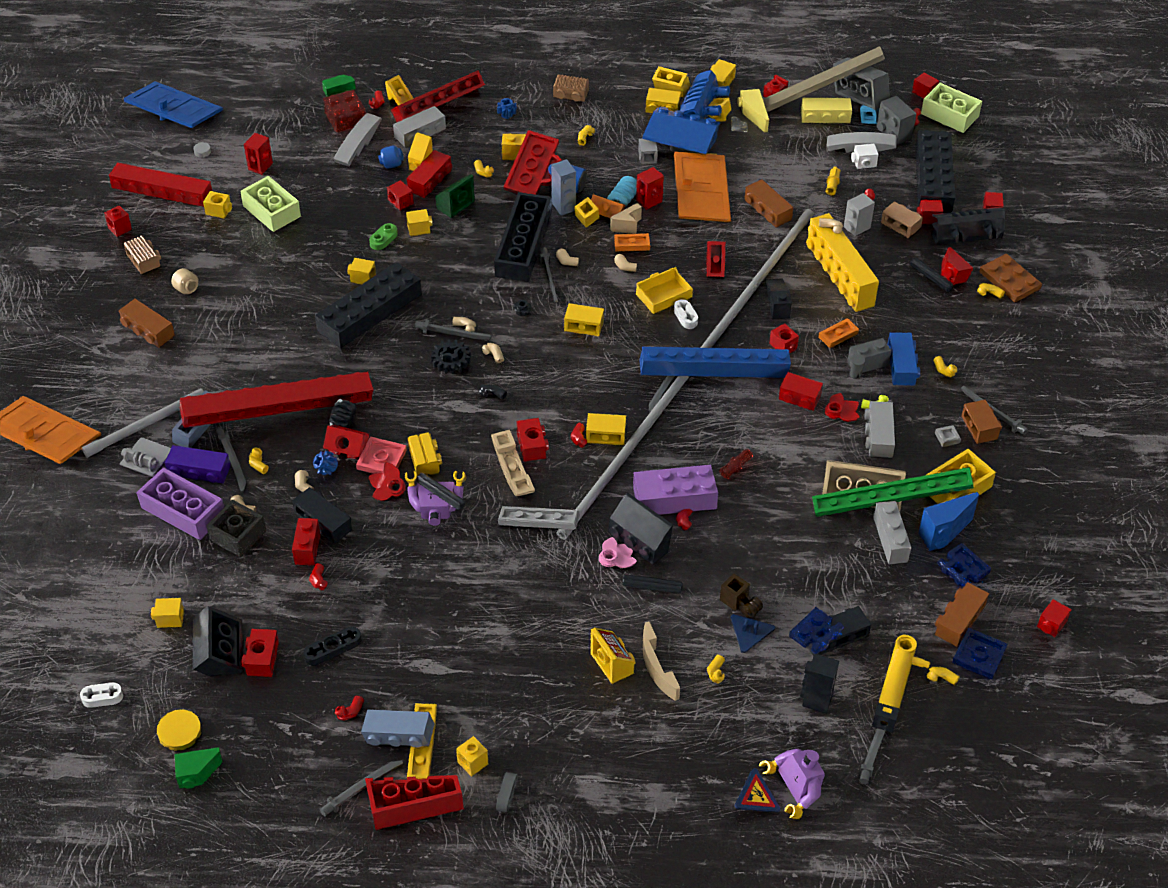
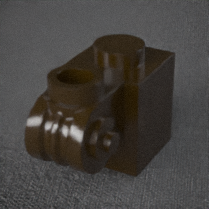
[720,573,763,618]

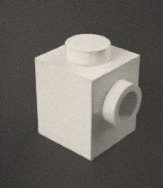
[851,144,878,169]

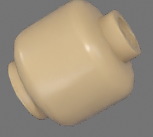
[172,268,198,294]

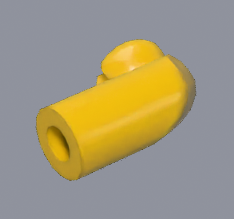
[578,125,595,146]
[474,160,494,178]
[933,356,958,377]
[707,655,725,683]

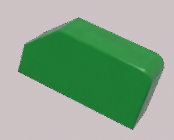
[322,75,356,97]

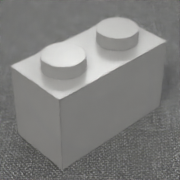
[844,193,875,236]

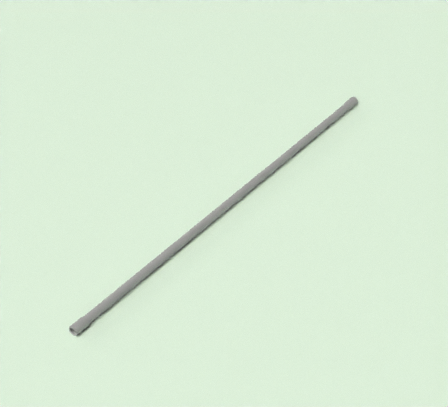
[557,209,814,540]

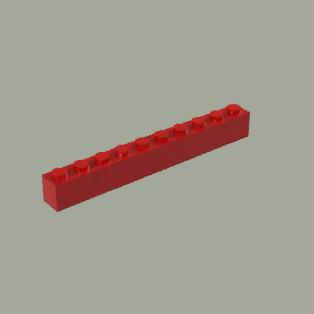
[180,372,373,428]

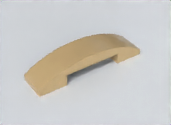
[491,430,535,497]
[643,621,680,701]

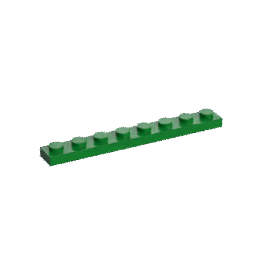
[812,467,974,517]

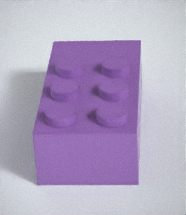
[633,465,718,515]
[136,468,226,540]

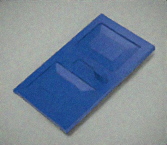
[124,81,223,128]

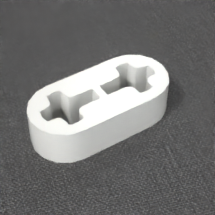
[674,300,698,329]
[80,683,123,707]

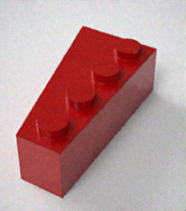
[365,775,464,830]

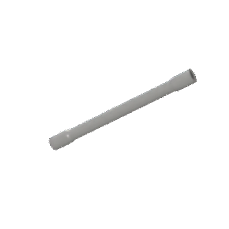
[82,388,204,458]

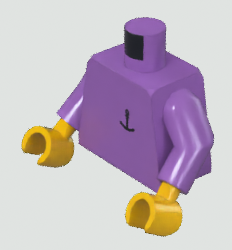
[405,471,466,526]
[759,749,825,819]

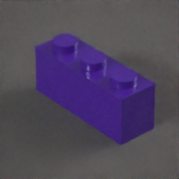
[165,445,231,484]

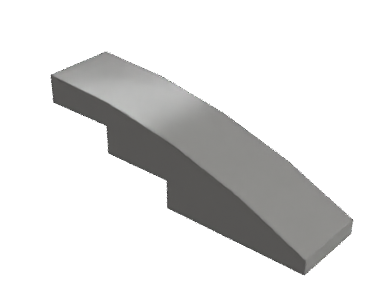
[333,113,382,167]
[827,132,897,153]

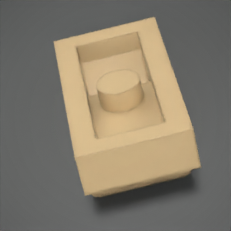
[610,203,642,234]

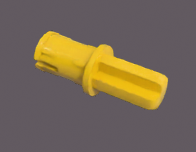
[826,167,840,195]

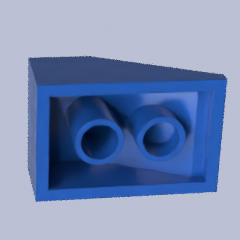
[918,492,979,551]

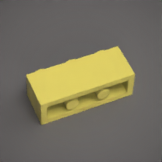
[801,98,852,123]

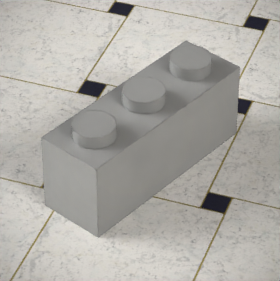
[393,106,446,147]
[865,401,895,458]
[874,501,911,564]

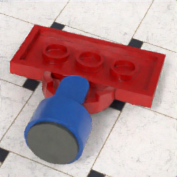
[504,130,587,195]

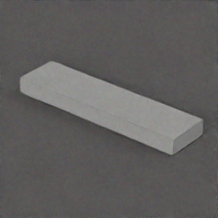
[498,506,580,529]

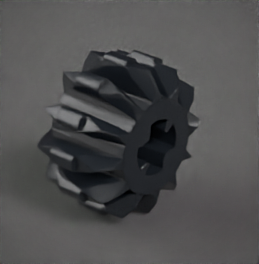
[329,399,356,429]

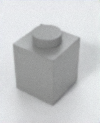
[638,139,658,164]

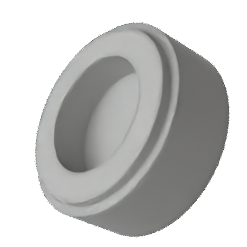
[193,142,211,158]

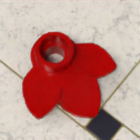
[825,393,860,422]
[369,462,406,501]

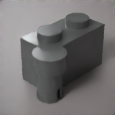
[847,338,891,379]

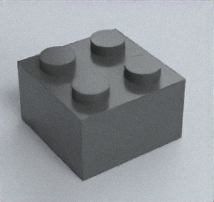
[877,95,917,145]

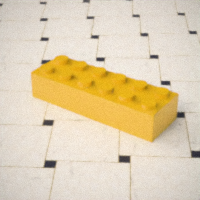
[806,213,879,312]

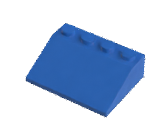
[642,107,720,154]

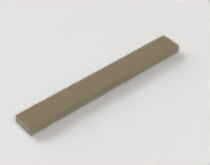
[763,46,885,112]

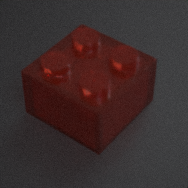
[323,90,365,132]

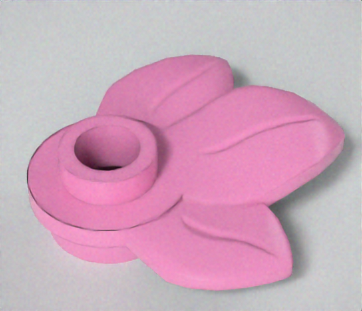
[599,537,637,568]

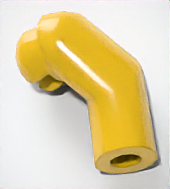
[977,283,1005,299]
[249,448,269,474]
[927,667,960,685]

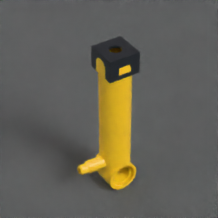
[872,635,930,733]

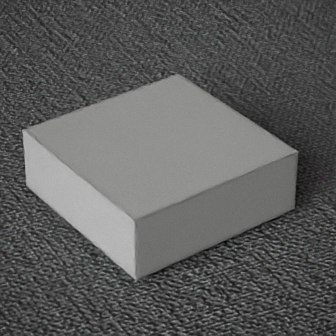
[935,425,961,447]

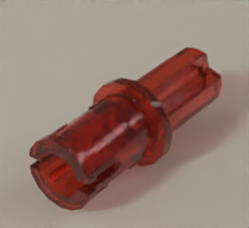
[719,449,753,479]

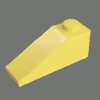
[737,89,769,132]

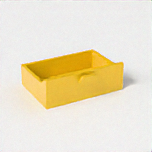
[636,267,693,314]

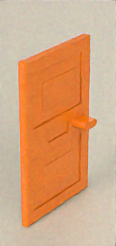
[674,152,731,222]
[0,396,101,464]

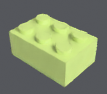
[921,83,982,133]
[241,176,301,232]

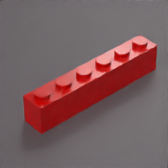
[391,70,485,122]
[109,162,212,207]

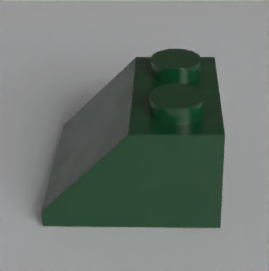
[436,174,475,218]

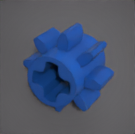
[497,98,517,119]
[313,451,338,475]

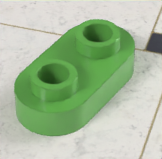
[369,223,398,250]

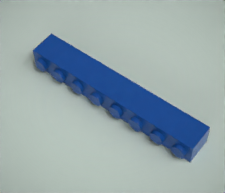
[640,347,791,378]

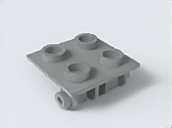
[120,437,171,477]

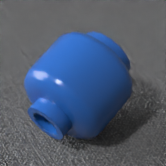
[378,145,404,169]

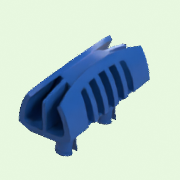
[680,70,730,119]

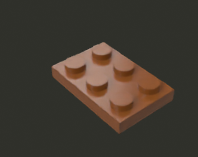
[979,254,1042,302]

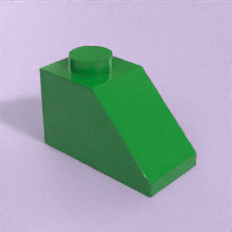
[174,747,223,789]

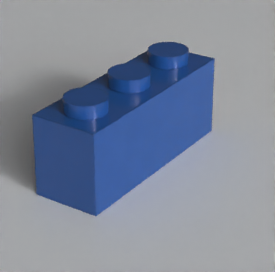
[887,333,920,385]

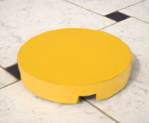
[157,709,201,751]

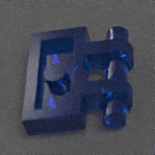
[937,543,991,587]
[789,607,844,654]

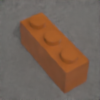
[744,179,793,227]
[119,299,175,348]
[935,582,990,647]

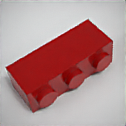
[407,150,452,198]

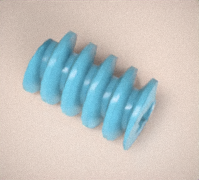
[607,176,637,208]

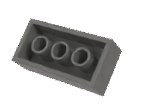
[833,58,890,110]

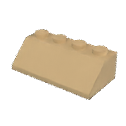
[822,460,906,511]

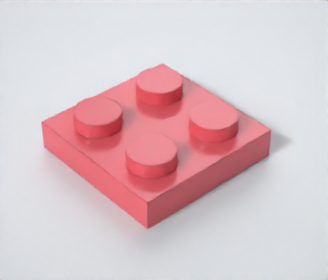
[356,437,407,474]

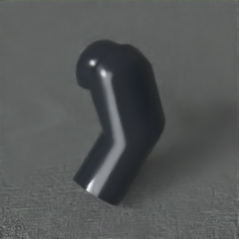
[478,384,507,399]

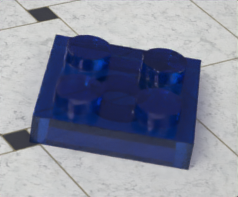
[952,628,1008,679]

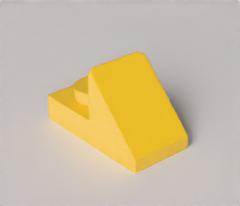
[385,75,414,105]

